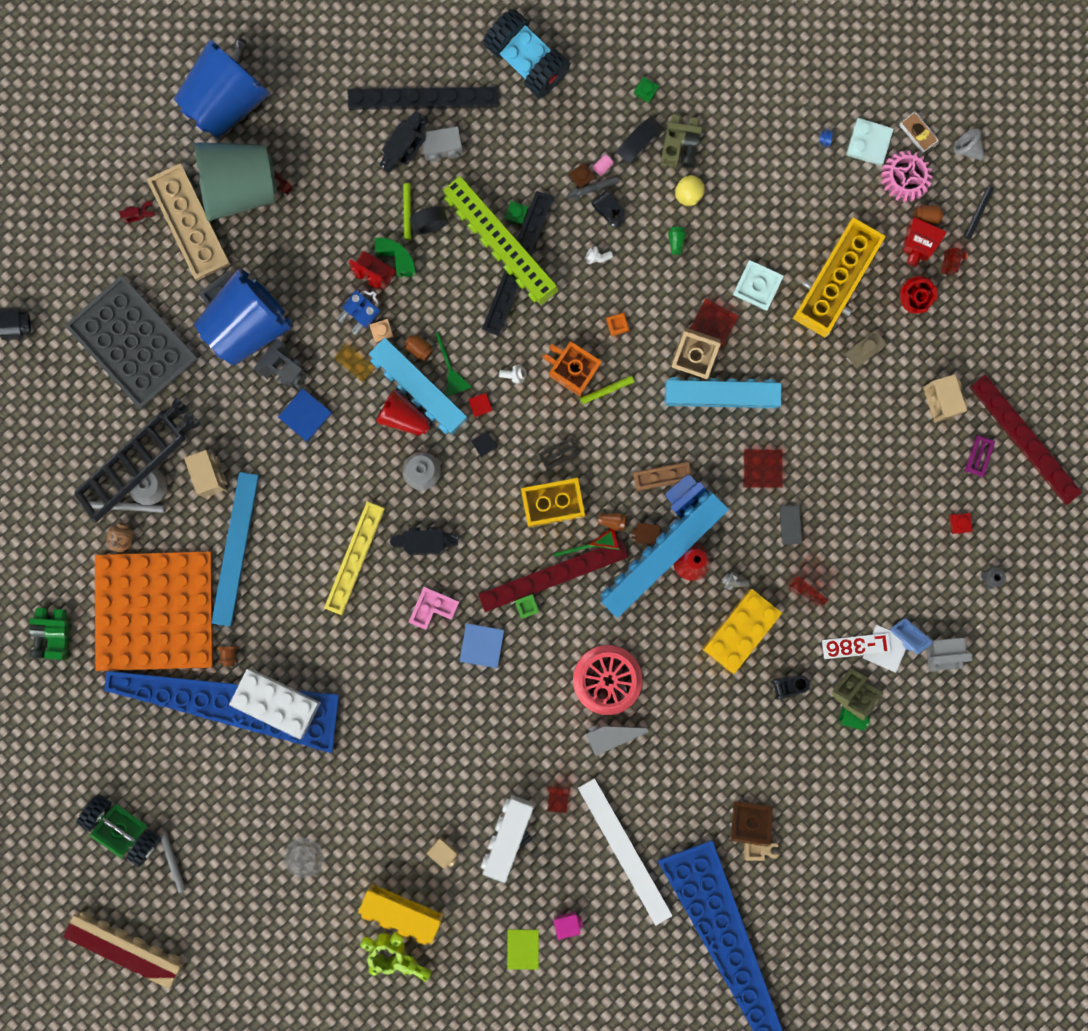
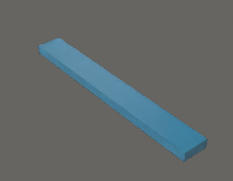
[212,472,259,627]

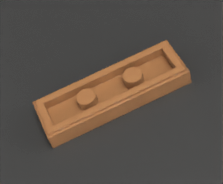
[633,462,692,492]

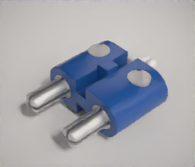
[337,289,381,335]

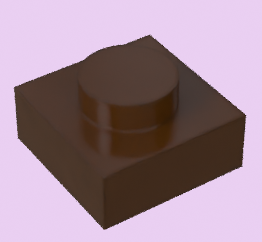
[569,162,595,188]

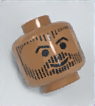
[106,522,134,552]

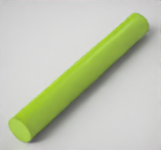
[403,183,412,240]
[580,375,634,405]

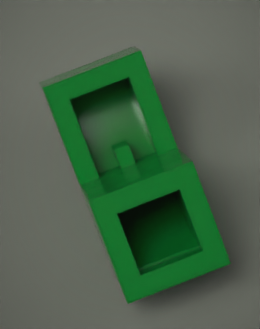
[374,237,417,278]

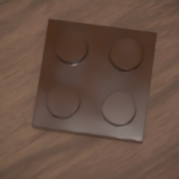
[730,801,773,847]

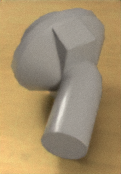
[722,571,749,590]

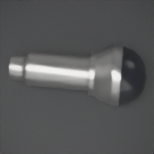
[233,38,247,64]

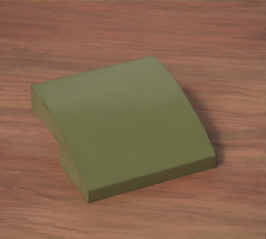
[831,669,884,721]

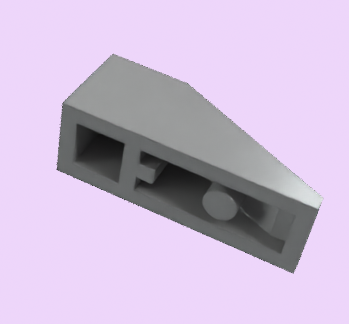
[585,724,649,756]

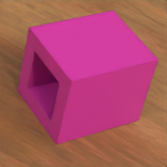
[553,911,583,940]

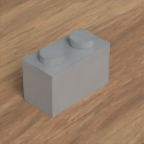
[423,126,463,162]

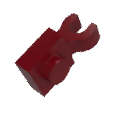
[119,201,156,224]

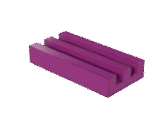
[964,435,995,477]

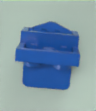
[666,475,708,518]

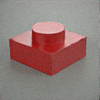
[949,513,973,534]

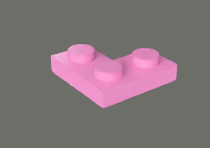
[409,587,459,630]

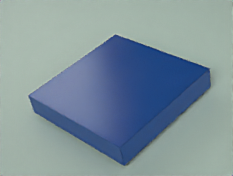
[278,388,332,442]

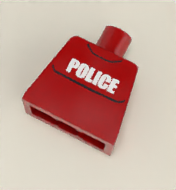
[902,217,947,267]

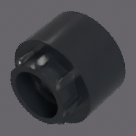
[0,307,31,340]

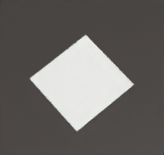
[863,625,906,673]

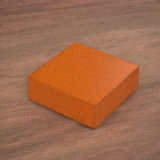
[606,313,629,337]

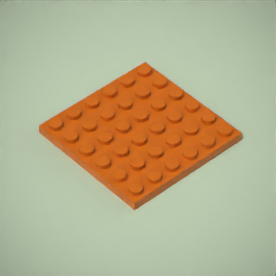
[95,552,213,671]

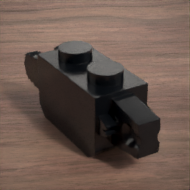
[379,112,429,173]
[389,527,459,555]

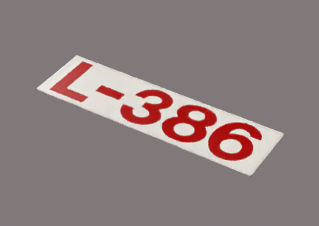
[822,633,891,659]

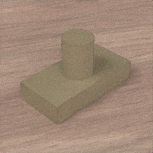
[845,330,887,369]

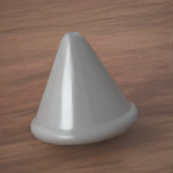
[954,128,985,160]

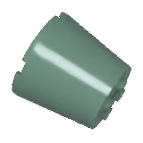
[194,142,277,221]

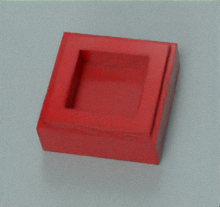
[468,393,493,418]

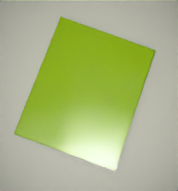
[507,930,539,970]

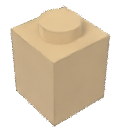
[427,836,458,869]

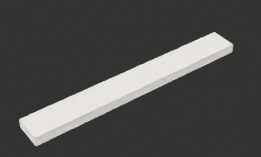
[578,778,672,926]

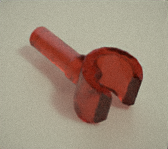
[274,170,292,195]

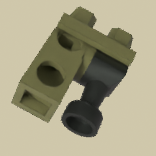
[660,114,702,168]

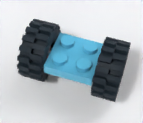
[483,8,571,99]

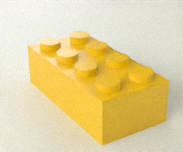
[701,589,782,674]
[358,884,443,945]

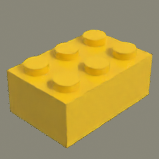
[521,478,585,528]

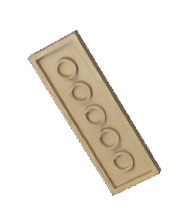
[146,163,231,281]

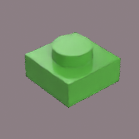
[515,594,539,619]

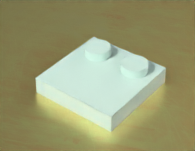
[846,118,893,166]
[733,260,783,311]

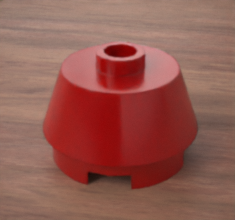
[899,276,938,314]

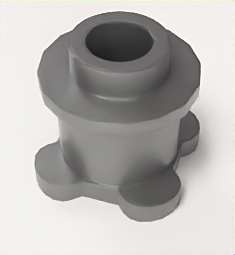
[980,567,1006,589]

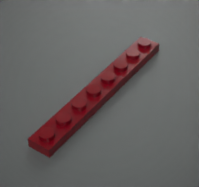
[969,374,1082,505]
[478,540,628,612]

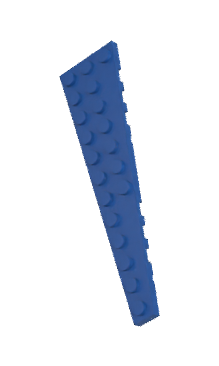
[657,840,782,1031]

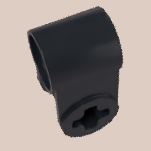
[591,190,625,227]
[770,675,810,700]

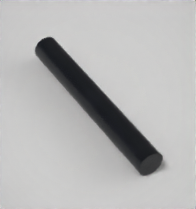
[964,186,994,240]

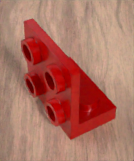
[348,250,396,291]

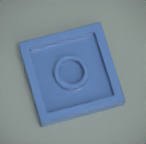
[459,624,504,668]

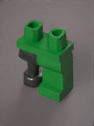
[29,608,71,660]

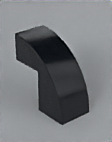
[616,116,665,165]

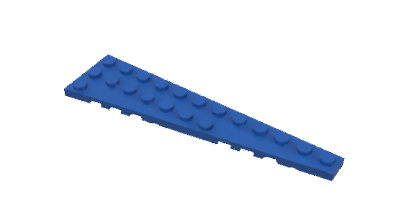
[104,671,339,753]

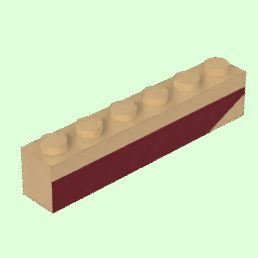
[63,911,184,989]

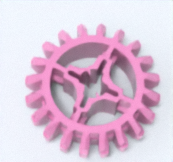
[881,150,933,202]

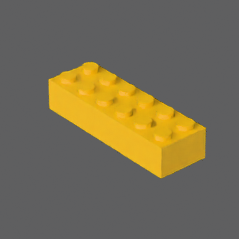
[792,217,886,338]

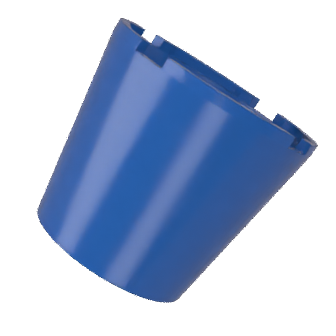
[174,39,271,139]
[194,268,293,366]

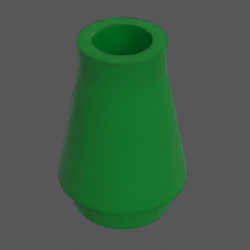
[668,227,687,255]

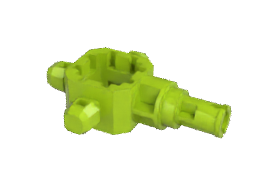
[360,931,432,982]

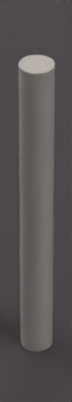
[88,501,165,513]

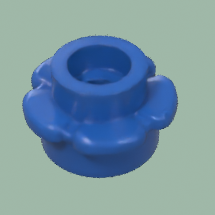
[819,128,833,147]

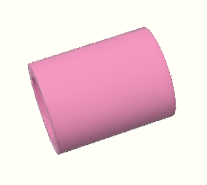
[593,154,614,176]

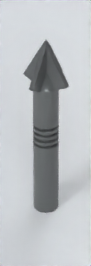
[566,176,619,200]

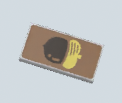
[899,112,939,154]

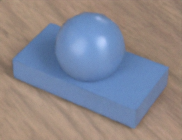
[891,618,932,655]

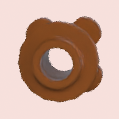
[217,646,239,666]

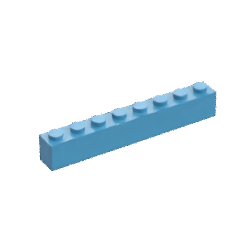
[600,490,729,618]

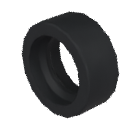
[410,206,448,235]

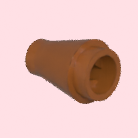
[598,513,627,532]

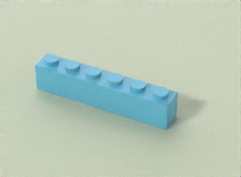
[369,338,468,435]
[664,377,781,409]

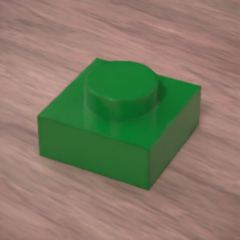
[633,76,659,104]
[505,201,528,226]

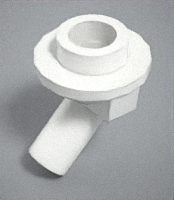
[585,247,613,264]
[499,364,527,383]

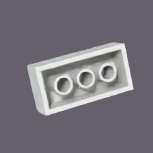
[229,669,321,739]
[481,795,533,883]

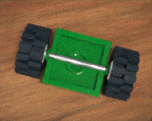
[76,794,161,868]

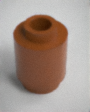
[914,205,943,225]
[405,334,434,361]

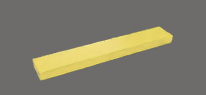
[324,501,385,615]

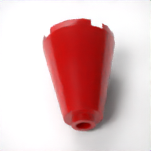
[375,389,431,436]
[673,543,711,581]

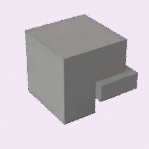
[926,638,972,672]

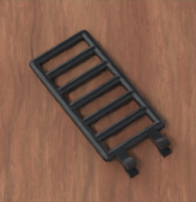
[74,397,201,523]

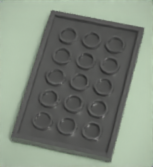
[64,275,199,410]

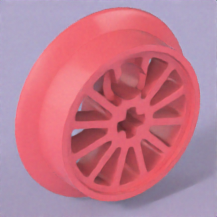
[573,645,643,715]

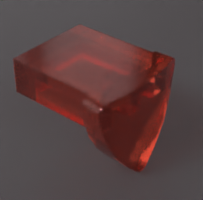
[941,248,968,275]
[547,786,571,813]

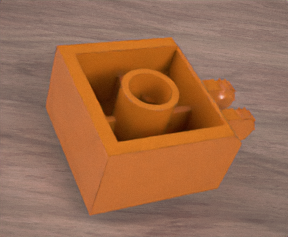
[542,342,602,397]

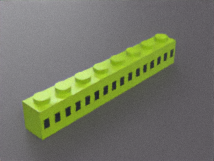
[442,176,558,306]

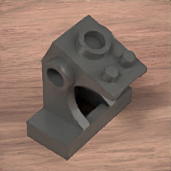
[254,339,307,389]

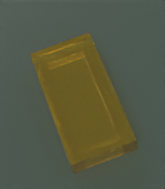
[334,344,375,383]

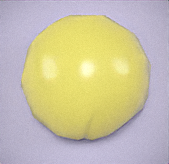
[675,175,705,206]

